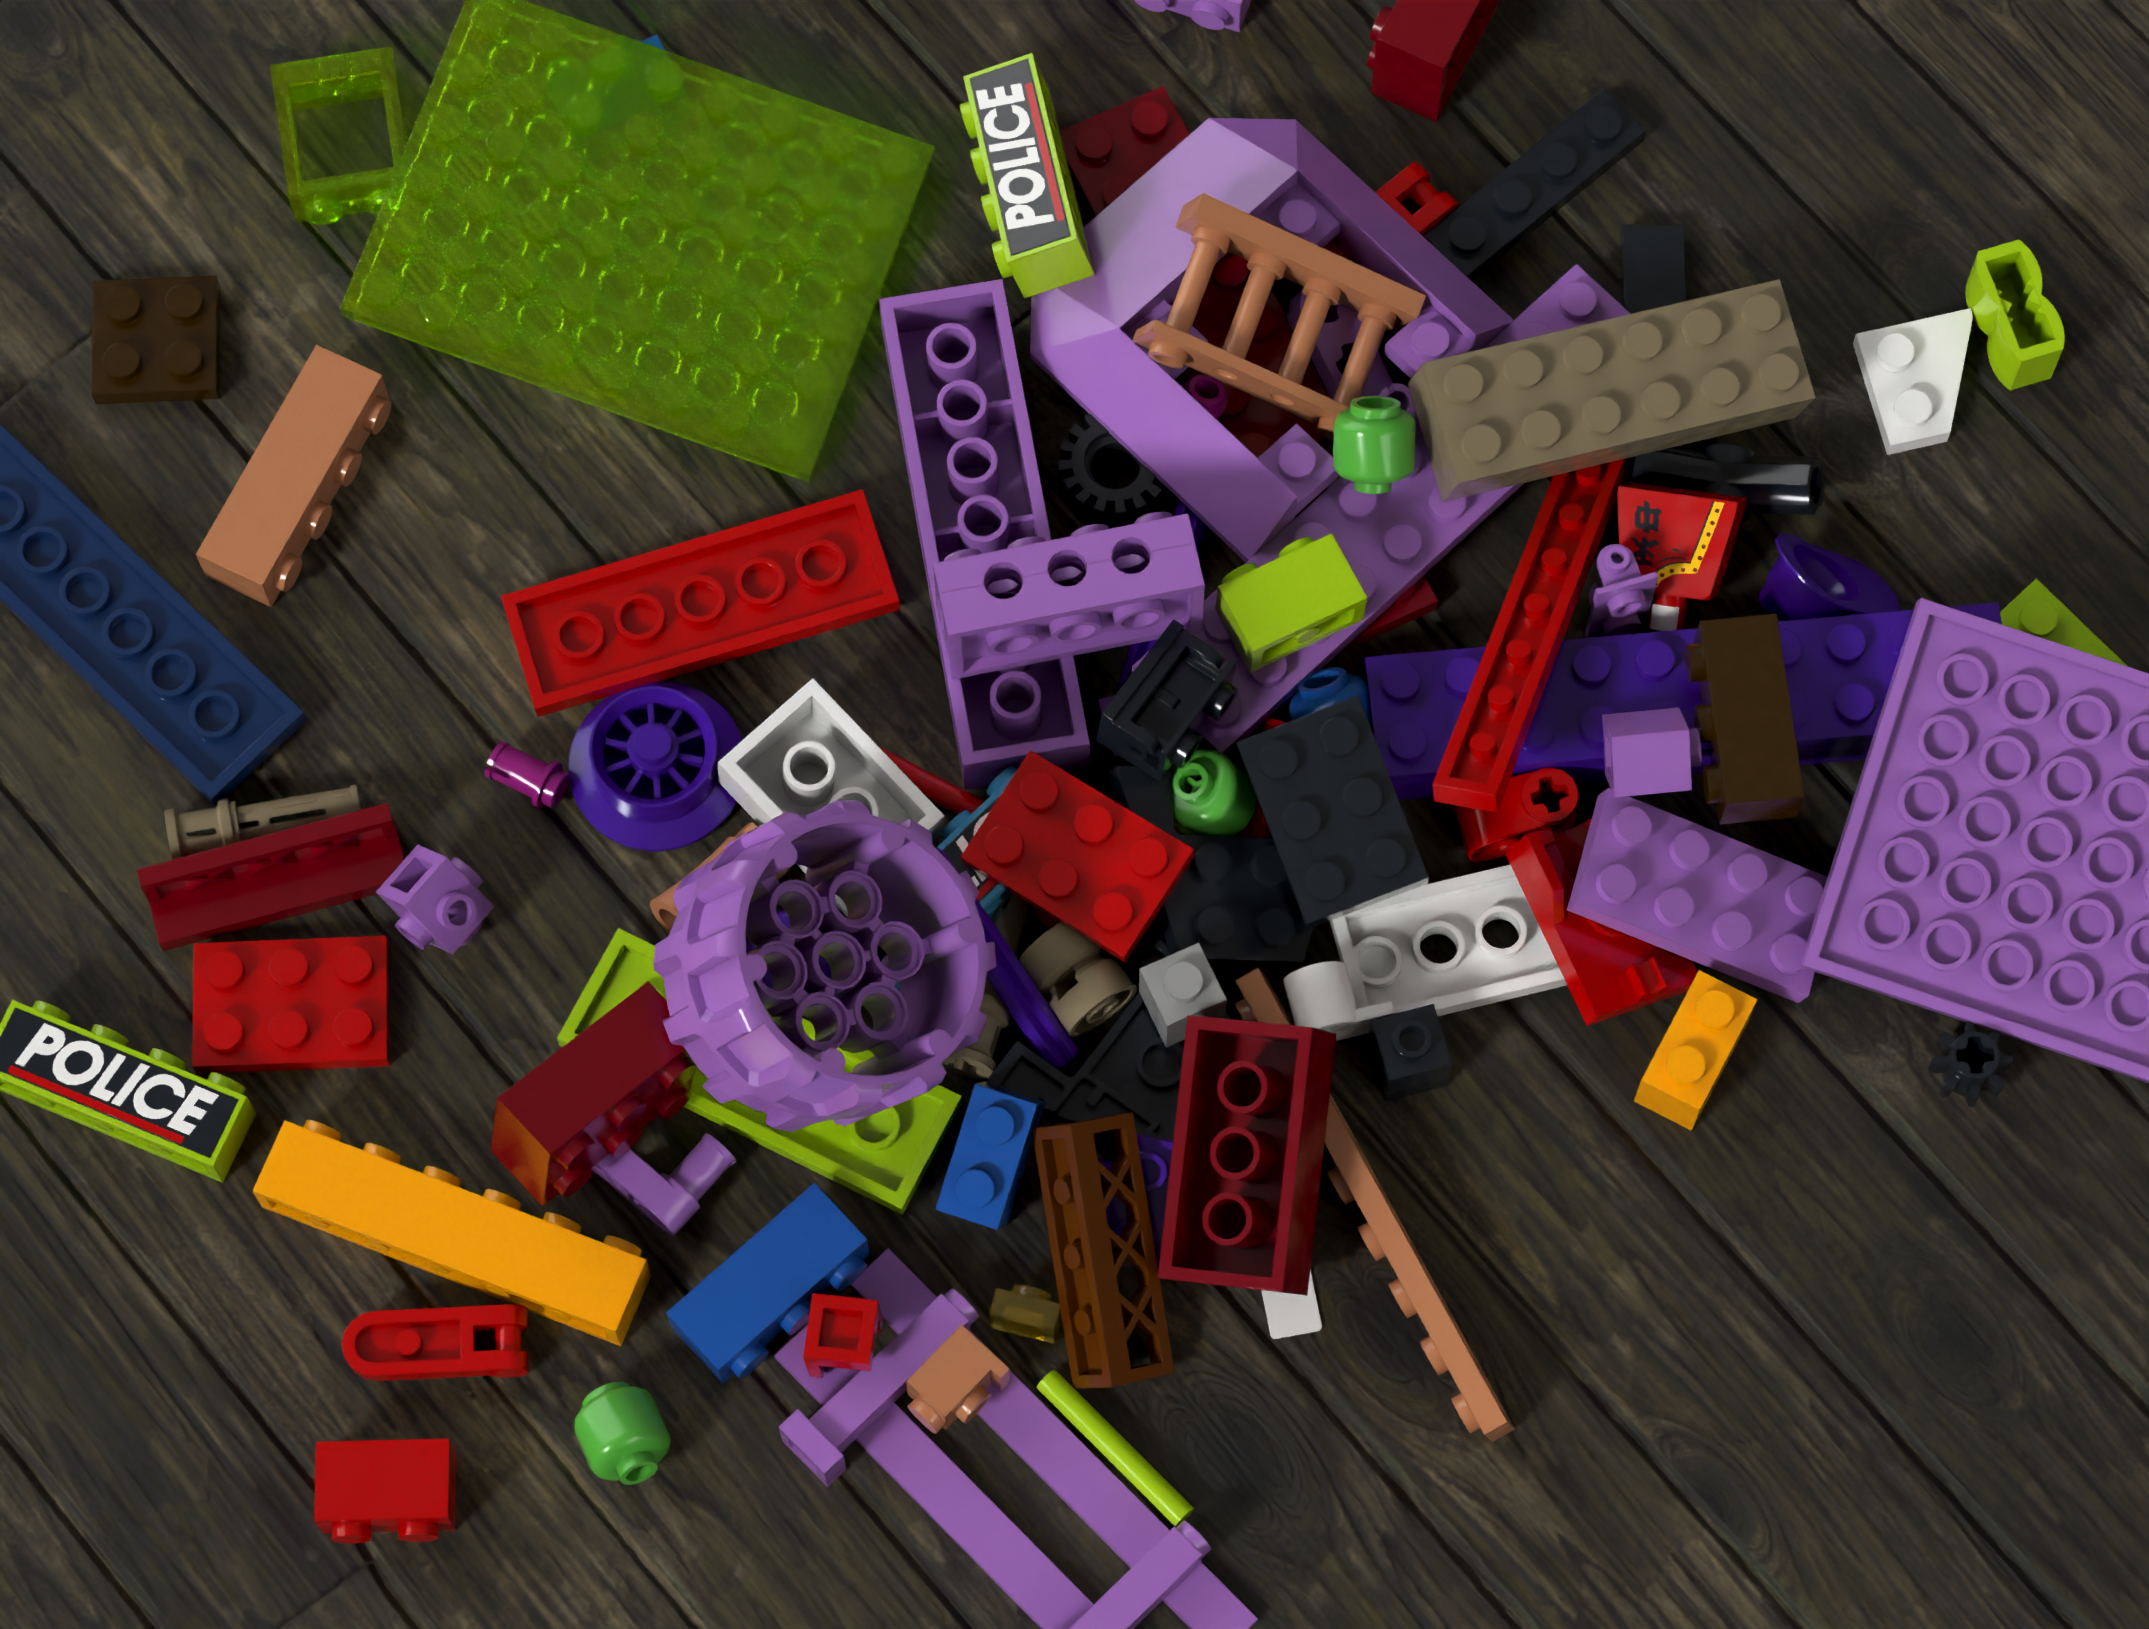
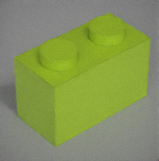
[1215,533,1368,673]

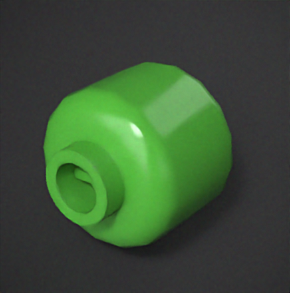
[1333,396,1416,494]
[1172,749,1258,837]
[574,1382,671,1485]

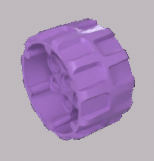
[653,799,996,1132]

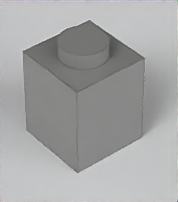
[1139,943,1227,1048]

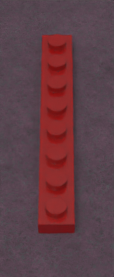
[1432,457,1633,813]

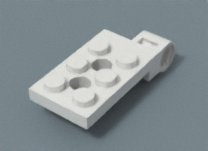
[1283,865,1567,1041]

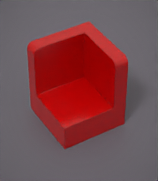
[803,1293,884,1378]

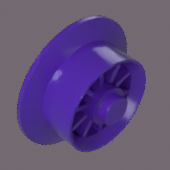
[569,682,742,852]

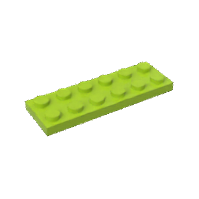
[557,928,962,1215]

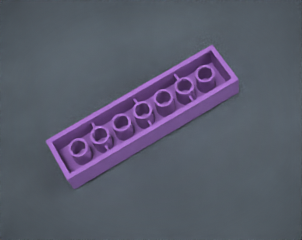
[879,279,1090,790]

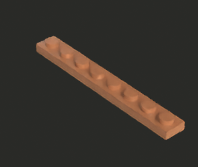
[1235,968,1515,1442]

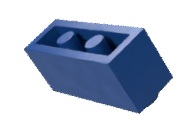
[666,1182,870,1384]

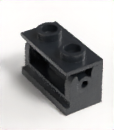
[1096,619,1238,782]

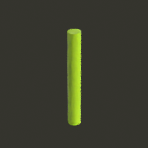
[1036,1369,1194,1527]

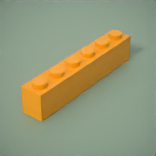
[253,1120,651,1346]

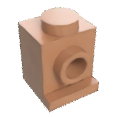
[906,1324,1010,1434]

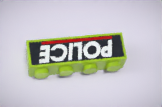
[960,53,1095,299]
[0,1000,256,1183]

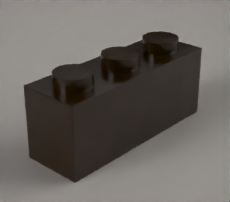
[1685,614,1804,825]

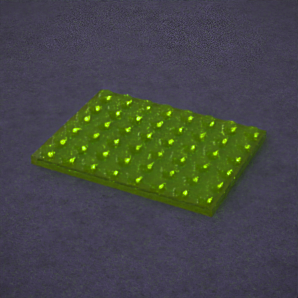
[340,0,935,483]

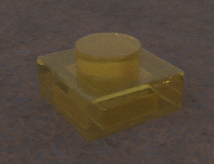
[990,1284,1061,1344]

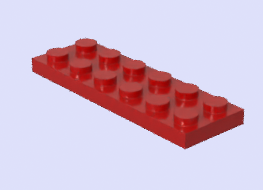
[501,489,900,717]

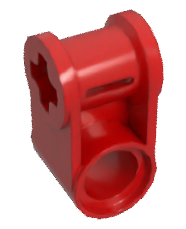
[1453,767,1578,862]

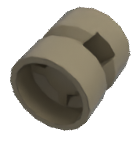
[1018,923,1137,1037]

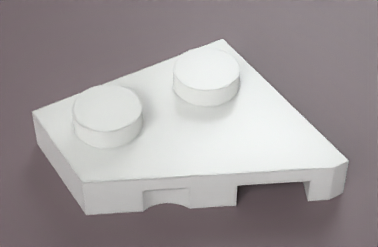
[1853,308,1973,455]

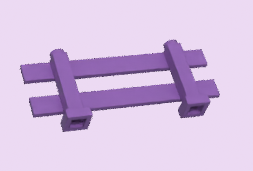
[774,1248,1258,1629]

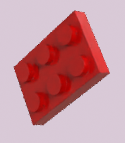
[960,750,1195,963]
[192,936,390,1074]

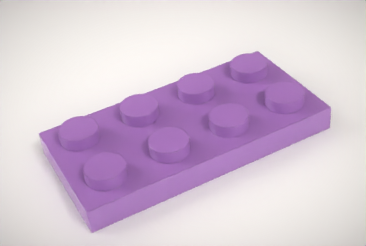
[1567,788,1828,1003]

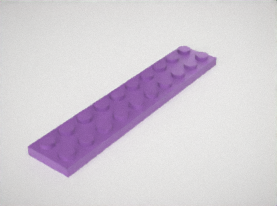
[1131,264,1630,756]

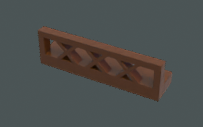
[1032,1112,1175,1389]

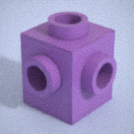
[376,845,495,955]

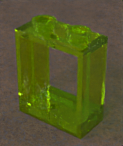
[270,46,418,225]

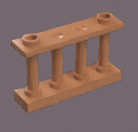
[1132,193,1426,442]

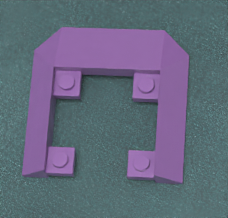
[1030,118,1514,563]

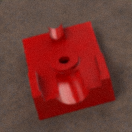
[1506,818,1698,1026]

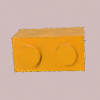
[1634,970,1758,1131]

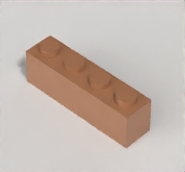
[196,345,391,607]

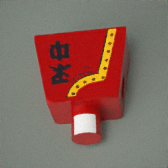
[1617,482,1747,631]

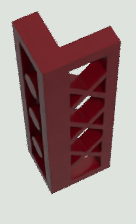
[136,803,405,951]

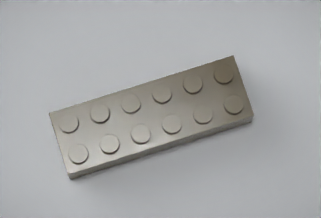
[1408,279,1816,502]

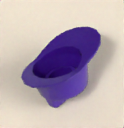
[1759,533,1900,621]

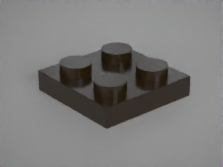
[91,275,220,404]

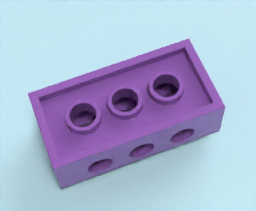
[933,512,1205,680]

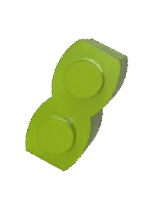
[1965,239,2065,391]

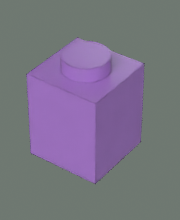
[1602,707,1702,797]

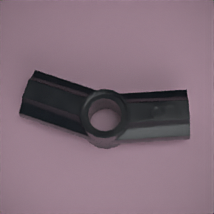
[1630,444,1825,523]

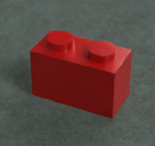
[314,1438,457,1544]

